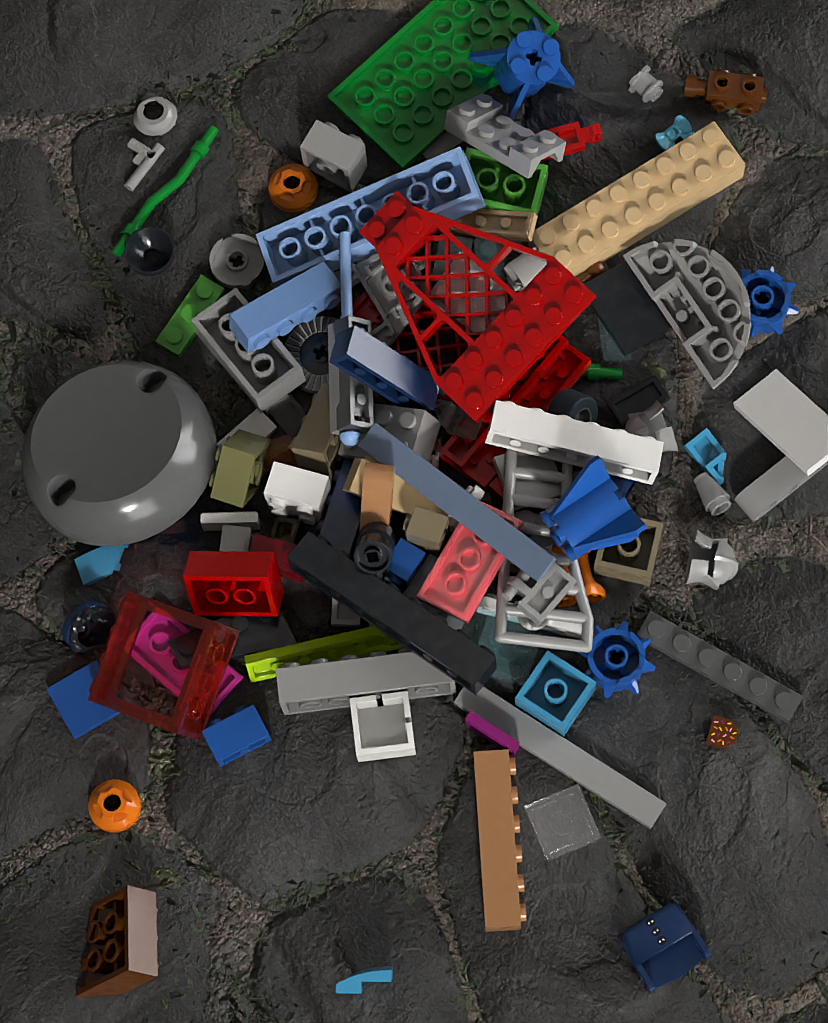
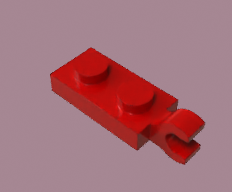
[534,121,602,162]

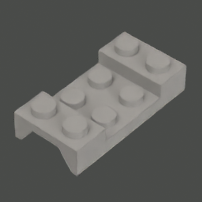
[444,93,566,179]

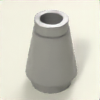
[694,472,731,516]

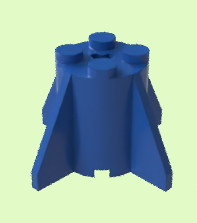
[467,17,575,121]
[539,455,647,562]

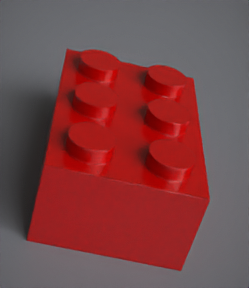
[183,551,284,617]

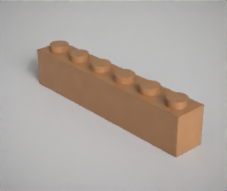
[473,749,527,932]

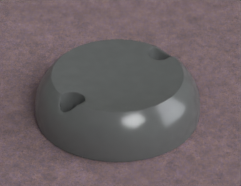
[21,361,217,546]

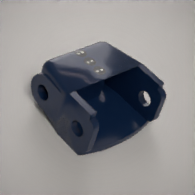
[617,901,711,994]

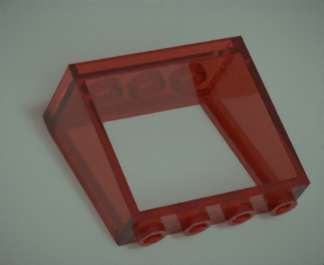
[88,591,240,740]

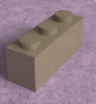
[403,506,450,558]

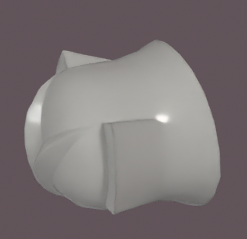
[624,400,678,452]
[685,529,739,590]

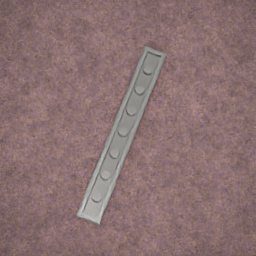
[454,687,667,830]

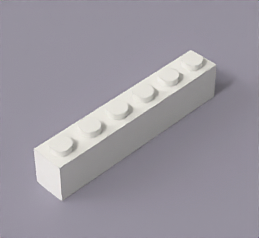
[485,400,664,485]

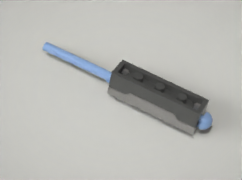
[328,231,374,446]

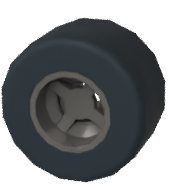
[546,388,598,423]

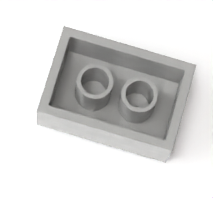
[338,403,441,464]

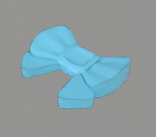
[654,115,694,151]

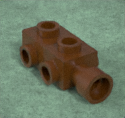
[683,69,768,115]

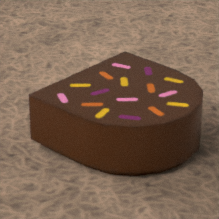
[706,715,739,749]

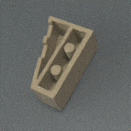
[291,383,343,488]

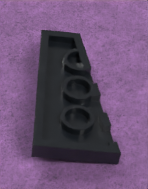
[168,610,297,670]

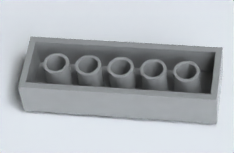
[276,648,456,715]

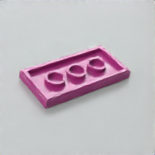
[120,604,244,722]

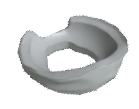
[133,96,177,136]

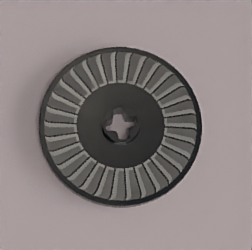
[283,314,341,395]

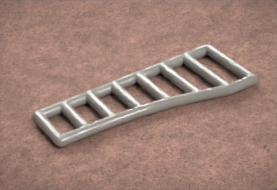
[494,448,594,653]

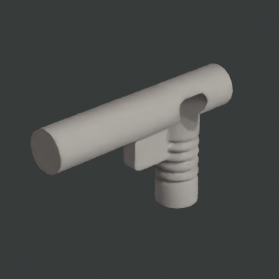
[124,138,165,191]

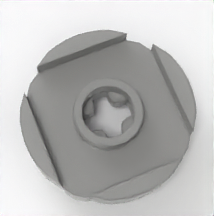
[209,234,265,290]

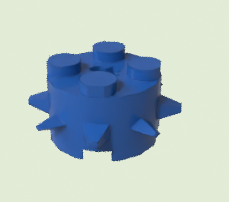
[740,266,799,337]
[576,621,655,698]

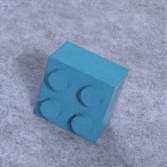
[515,650,596,737]

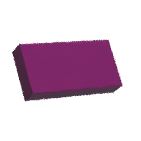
[465,711,520,756]

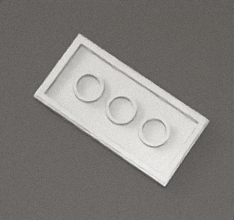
[733,369,828,476]

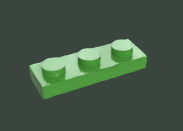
[155,275,225,359]

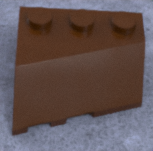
[75,885,159,998]

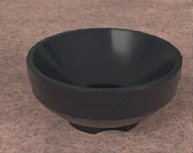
[124,226,175,276]

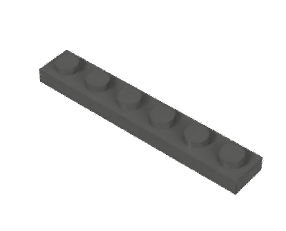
[636,611,803,723]

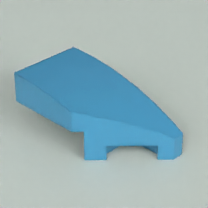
[683,428,726,485]
[74,544,129,586]
[336,966,393,994]

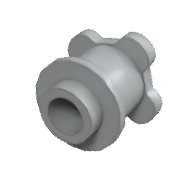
[628,65,663,102]

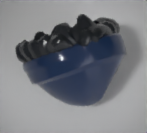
[62,601,117,653]

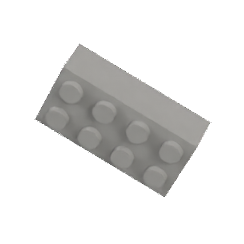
[191,288,306,413]

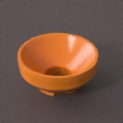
[268,164,318,213]
[88,779,142,833]

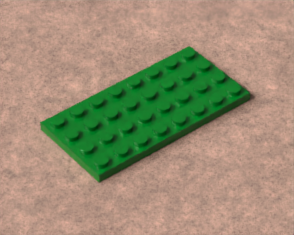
[327,0,558,171]

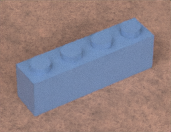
[229,261,341,353]

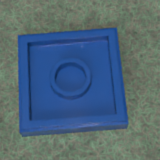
[47,660,125,739]

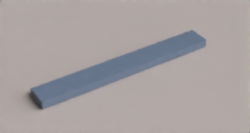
[358,422,556,582]

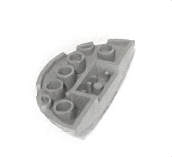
[623,239,751,389]

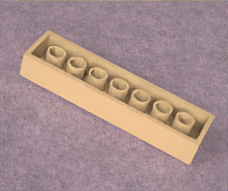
[528,121,745,278]

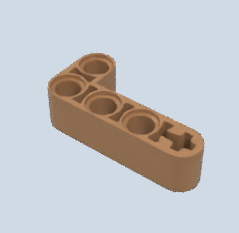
[359,462,395,532]

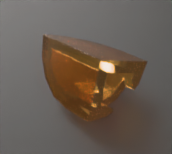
[263,434,298,473]

